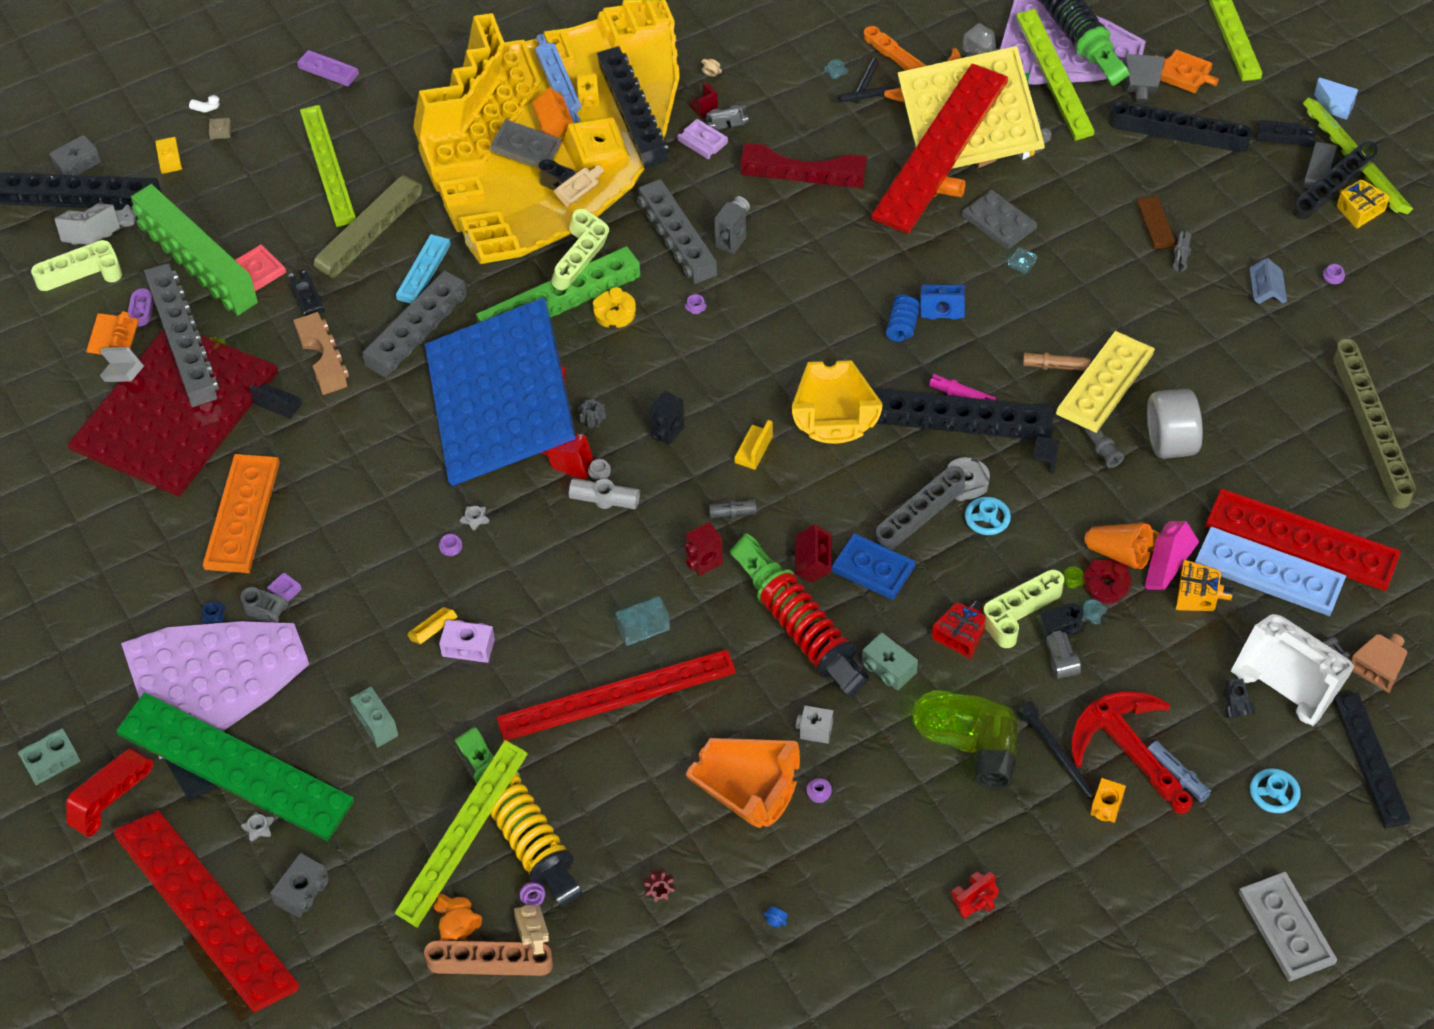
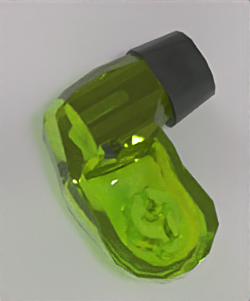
[912,690,1018,789]

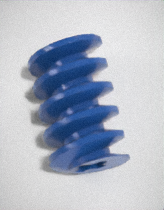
[886,295,920,342]

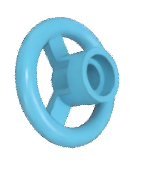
[965,497,1011,535]
[1250,768,1301,813]

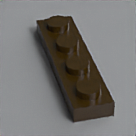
[183,937,254,1022]

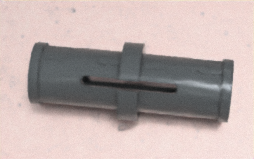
[1173,231,1191,271]
[709,500,756,519]

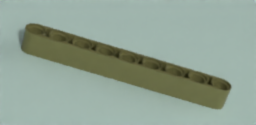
[1334,339,1416,509]

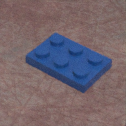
[832,533,916,600]

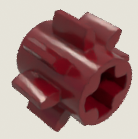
[643,868,675,902]

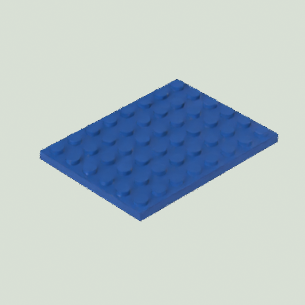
[425,297,576,486]

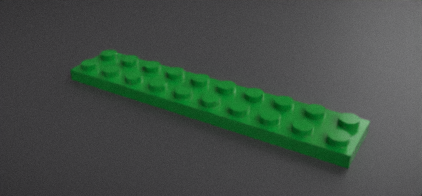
[116,692,354,842]

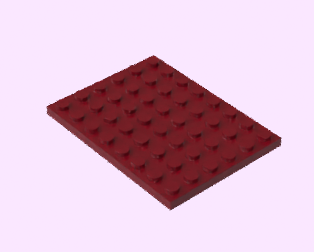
[67,329,278,497]

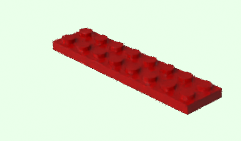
[1205,488,1401,591]

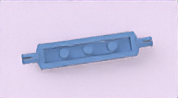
[535,34,581,123]

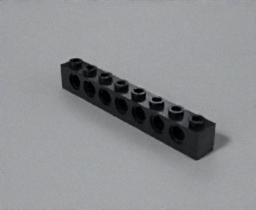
[597,46,669,169]
[0,172,162,210]
[875,388,1054,440]

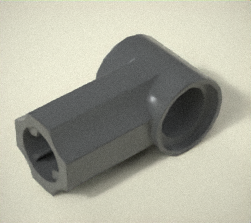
[1046,630,1081,679]

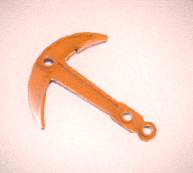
[864,26,961,102]

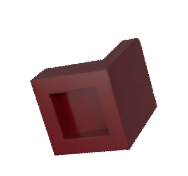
[690,82,718,119]

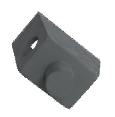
[1122,54,1164,103]

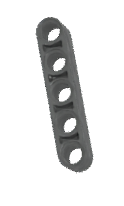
[876,466,965,550]

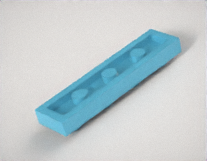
[396,234,451,304]

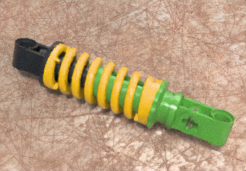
[454,726,584,908]

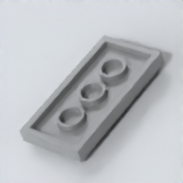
[1238,872,1337,982]

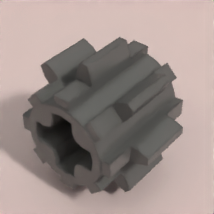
[578,399,606,428]

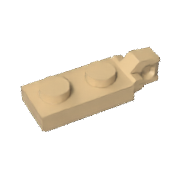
[554,165,604,207]
[514,905,549,955]

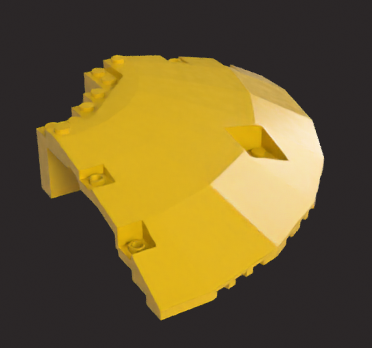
[413,0,679,264]

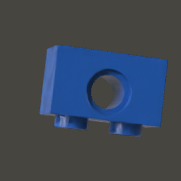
[921,285,965,320]

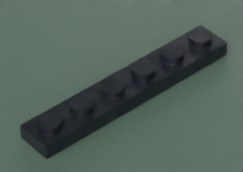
[1333,693,1411,829]

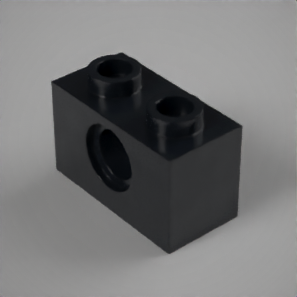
[649,390,685,445]

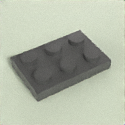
[490,119,562,169]
[962,190,1037,250]

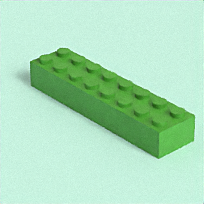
[131,184,258,316]

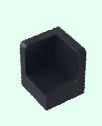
[1033,436,1059,473]

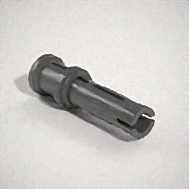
[1081,426,1124,468]

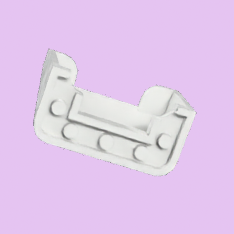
[1231,614,1354,726]

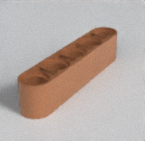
[424,941,553,976]

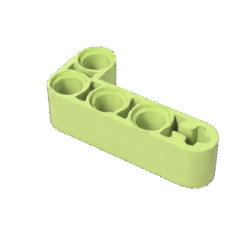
[551,209,609,290]
[31,240,122,291]
[983,570,1064,648]

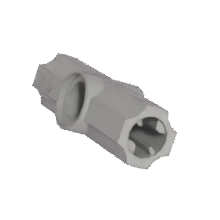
[569,478,640,509]

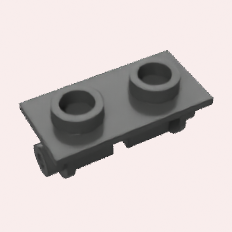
[705,105,748,131]

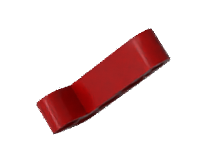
[66,748,153,837]

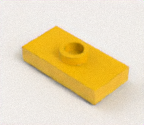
[155,137,182,174]

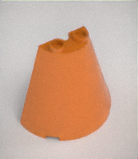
[685,738,800,828]

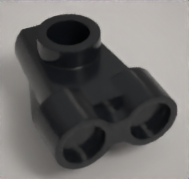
[1224,678,1255,718]

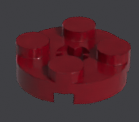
[1083,560,1131,604]

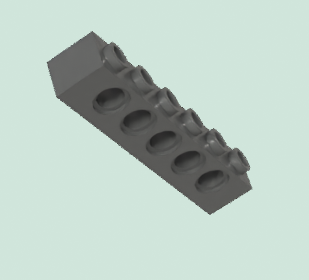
[637,179,717,285]
[362,270,467,378]

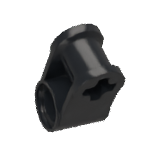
[538,159,576,190]
[1036,603,1084,641]

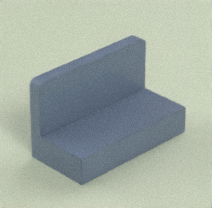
[1250,258,1287,304]

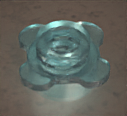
[824,59,848,79]
[1082,600,1107,624]

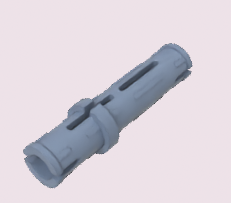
[1148,741,1211,802]

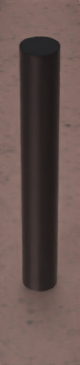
[852,58,879,103]
[838,86,895,103]

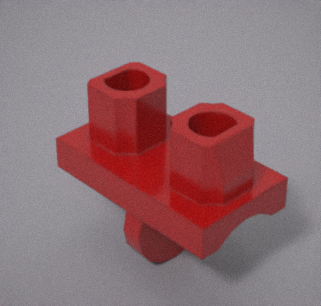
[951,871,999,919]

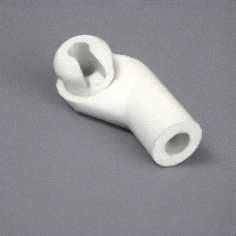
[189,95,220,113]

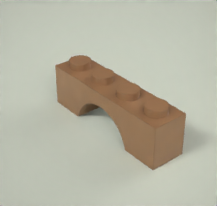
[293,312,349,395]

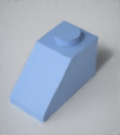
[1314,78,1358,120]

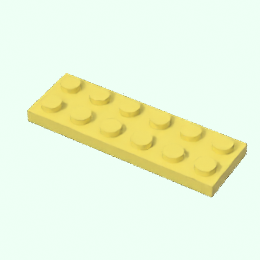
[1056,331,1155,433]

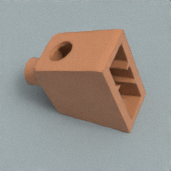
[1351,634,1408,693]

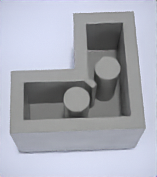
[54,203,120,245]

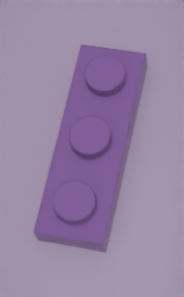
[297,50,359,86]

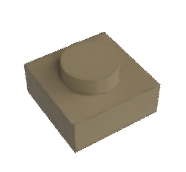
[209,118,231,139]

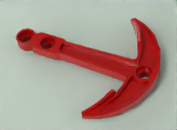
[1071,691,1193,814]

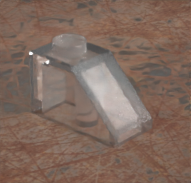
[962,23,996,54]

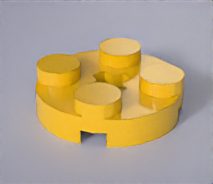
[593,287,636,328]

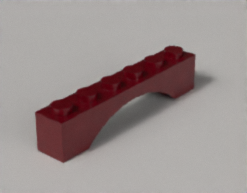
[741,143,867,189]

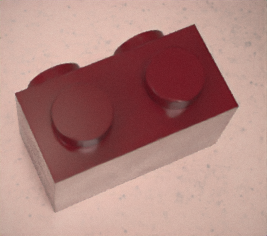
[795,524,832,583]

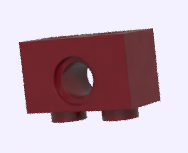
[684,522,723,577]

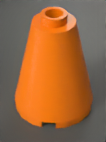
[1085,522,1153,569]

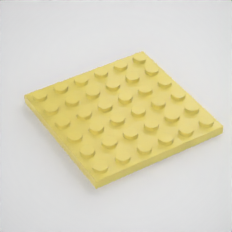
[898,46,1044,168]

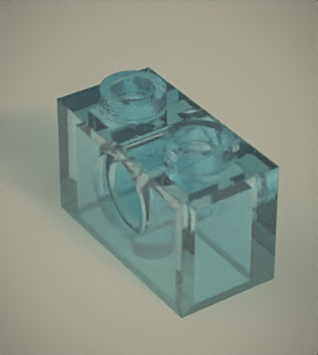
[616,596,670,646]

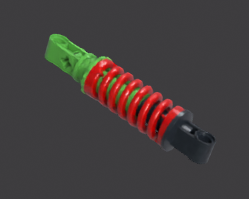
[730,533,870,697]

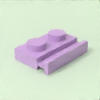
[678,119,728,159]

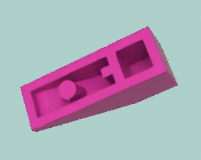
[1145,521,1199,590]

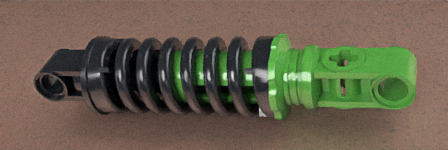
[1038,0,1130,86]

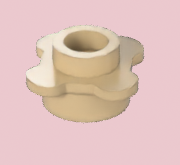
[702,59,722,77]

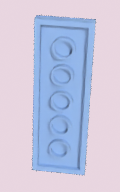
[1195,527,1346,616]

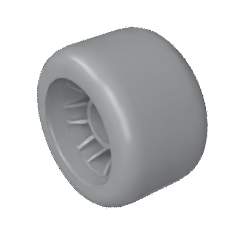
[1147,388,1203,459]

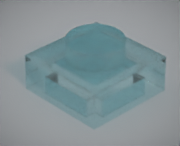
[1008,247,1037,274]

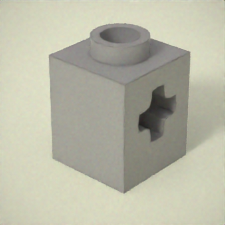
[796,706,833,744]

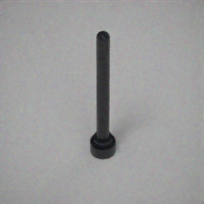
[1017,701,1096,799]

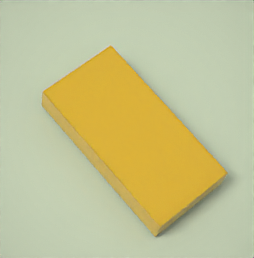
[407,607,457,644]

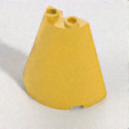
[792,360,882,444]

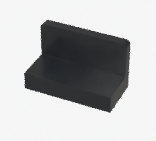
[249,383,302,419]

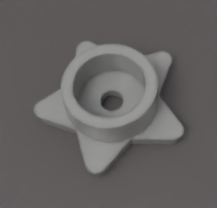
[115,205,137,227]
[460,506,489,531]
[241,812,274,842]

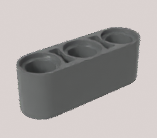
[1303,141,1337,192]

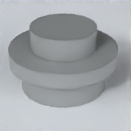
[588,459,611,481]

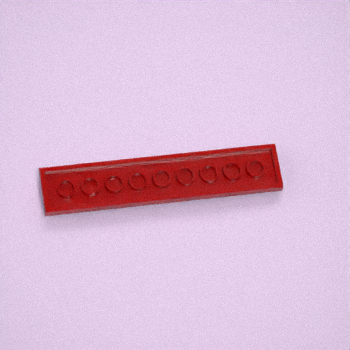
[872,63,1008,234]
[114,810,299,1013]

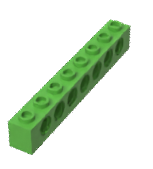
[476,246,640,323]

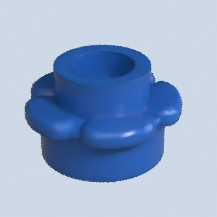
[763,906,788,928]

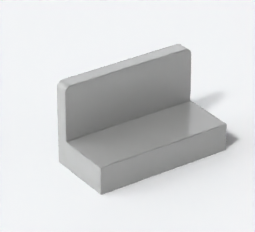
[100,347,144,382]

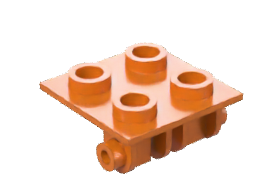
[86,312,139,355]

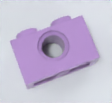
[439,620,495,663]

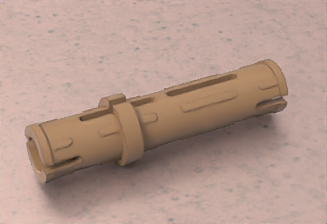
[1023,352,1091,371]

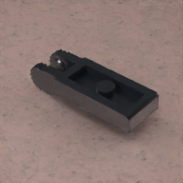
[1257,120,1316,147]
[288,268,325,316]

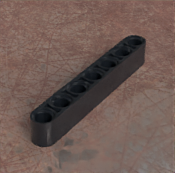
[1109,101,1252,152]

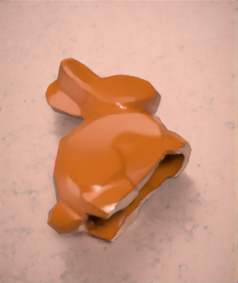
[433,894,482,941]

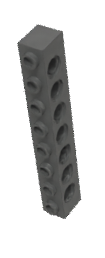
[144,263,219,407]

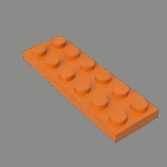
[203,454,280,573]

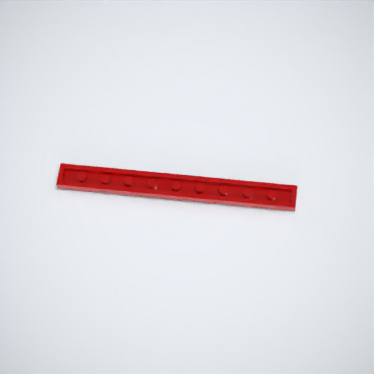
[496,650,735,741]

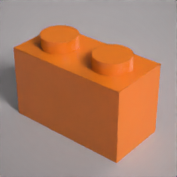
[533,88,574,138]

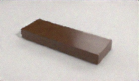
[1137,196,1175,250]

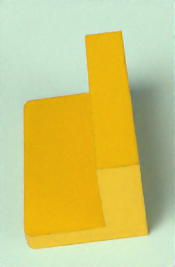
[735,420,773,470]

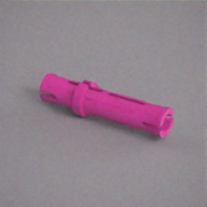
[929,374,996,401]

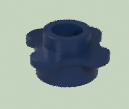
[201,601,226,624]

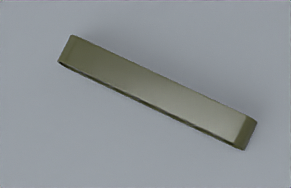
[314,175,423,278]

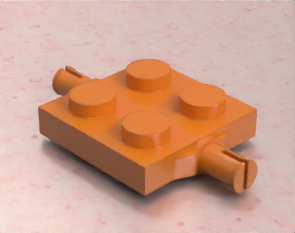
[1155,50,1219,93]

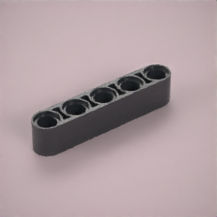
[1293,141,1378,220]

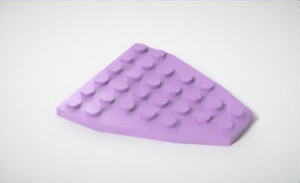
[1000,0,1146,85]
[121,621,309,759]

